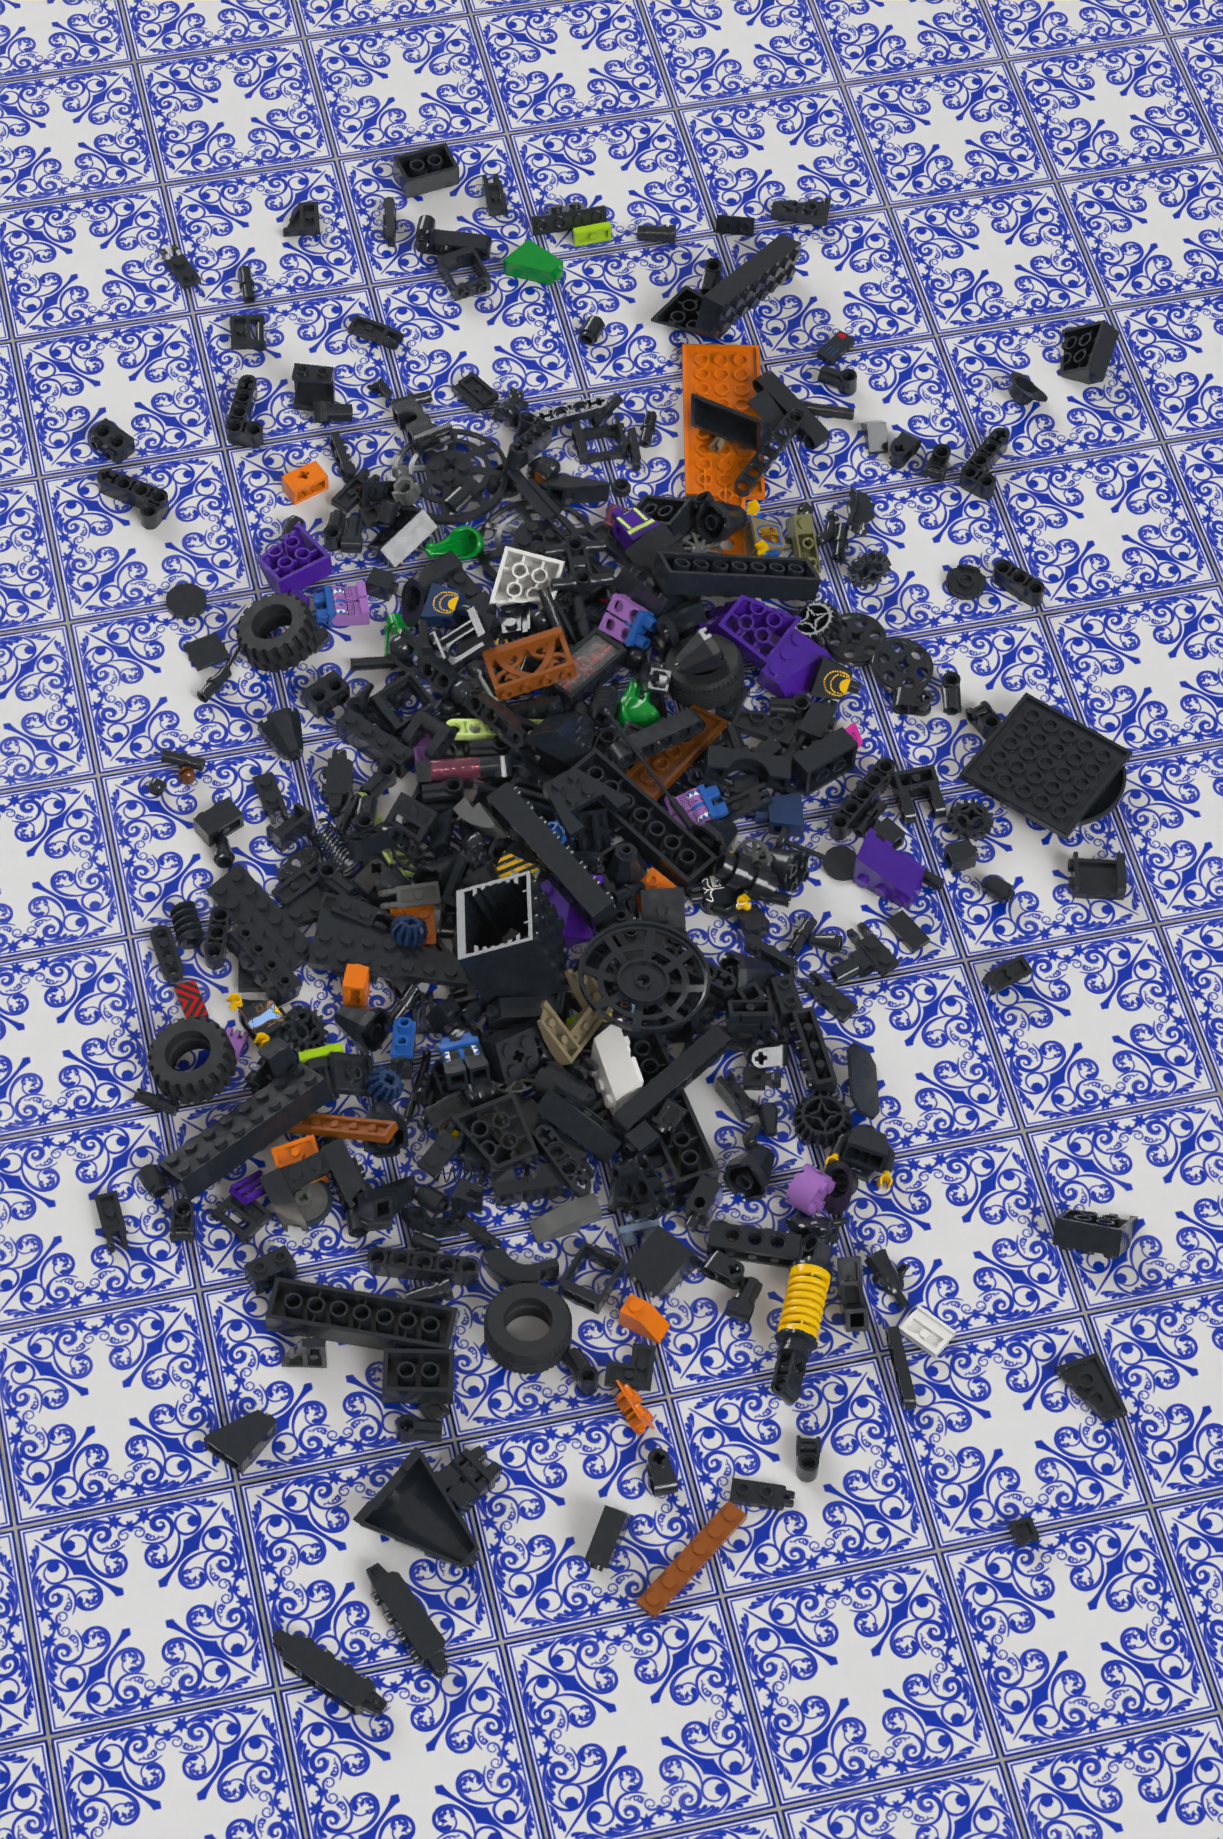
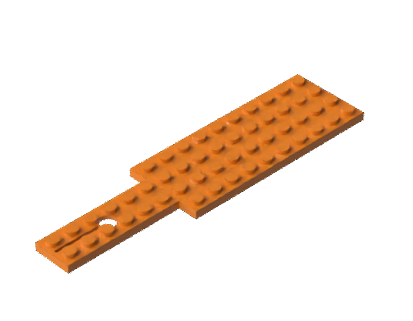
[682,344,765,555]

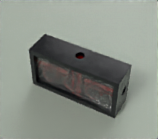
[540,628,627,712]

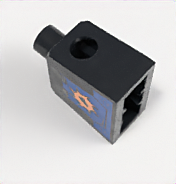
[683,1174,723,1232]

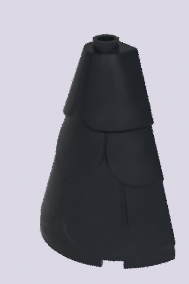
[353,1447,480,1570]

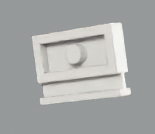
[899,1305,956,1359]

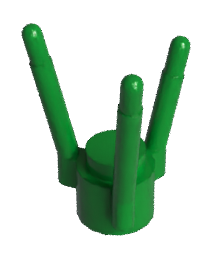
[384,613,418,656]

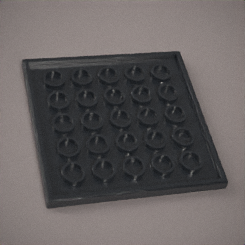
[959,692,1133,840]

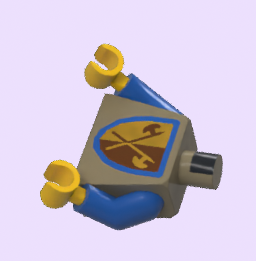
[742,500,792,557]

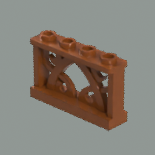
[482,626,577,701]

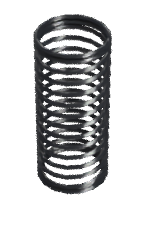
[306,818,364,880]

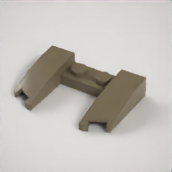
[537,968,612,1066]

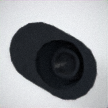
[1008,372,1048,405]
[402,579,429,627]
[823,1160,859,1215]

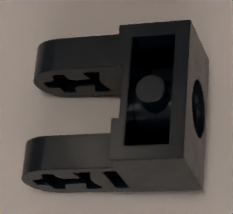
[890,764,946,825]

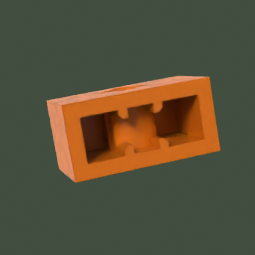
[281,460,329,505]

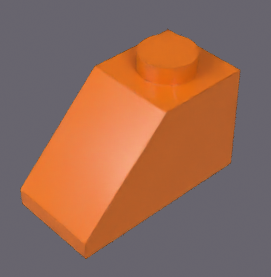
[619,1294,670,1344]

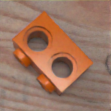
[342,964,370,1006]

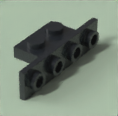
[531,202,607,236]

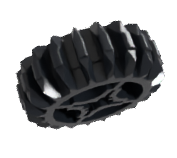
[789,600,842,648]
[792,1091,853,1149]

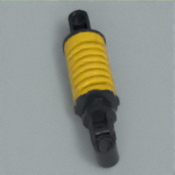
[770,1234,833,1404]

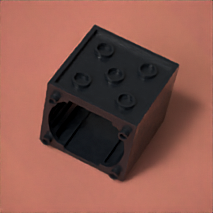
[456,871,567,1005]

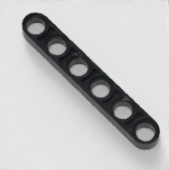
[734,408,805,497]

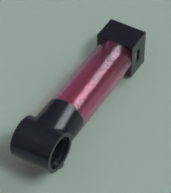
[415,755,513,782]

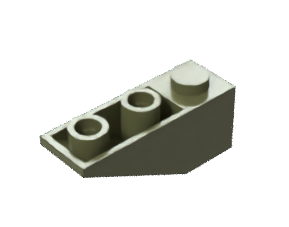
[785,513,821,573]

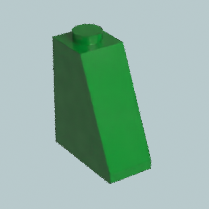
[503,239,564,286]

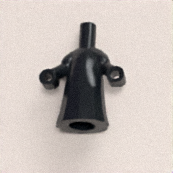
[864,1249,909,1308]

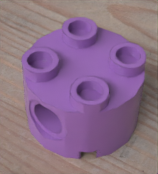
[785,1163,836,1216]

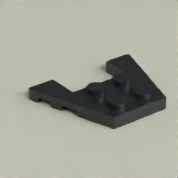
[541,767,631,840]

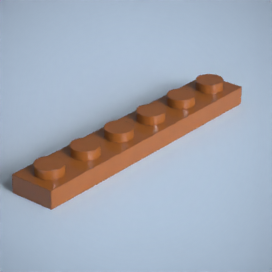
[286,1113,398,1143]
[636,1501,747,1620]

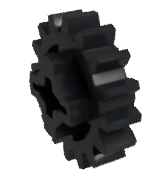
[847,550,891,588]
[947,799,994,842]
[281,1005,329,1052]

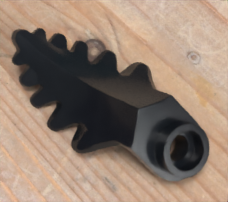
[846,486,875,537]

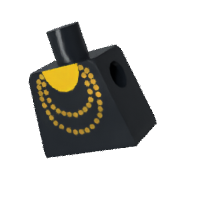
[808,654,861,700]

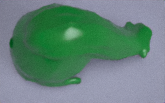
[424,525,484,560]
[616,678,660,728]

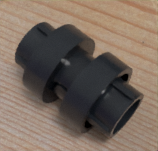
[713,851,778,901]

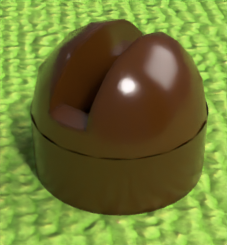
[178,766,196,785]

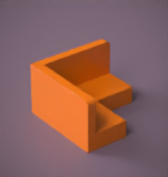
[270,1134,330,1185]

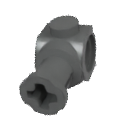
[391,464,422,506]

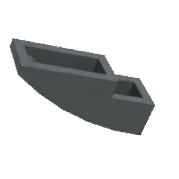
[453,797,508,838]
[529,1193,602,1244]

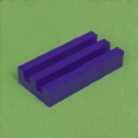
[229,1170,266,1205]

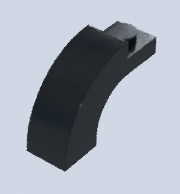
[482,1247,559,1288]
[837,1256,869,1332]

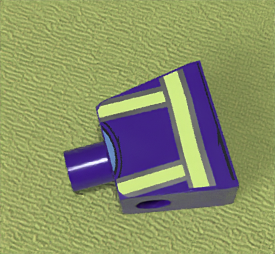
[611,507,659,550]

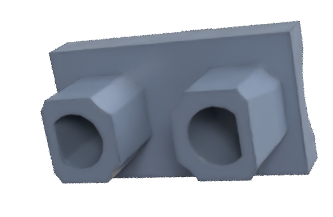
[617,1216,660,1248]

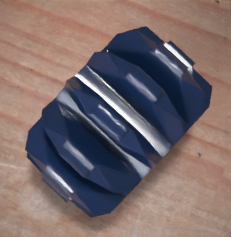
[390,914,428,948]
[365,1065,404,1103]

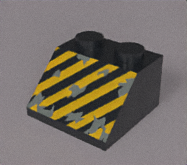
[496,842,547,882]

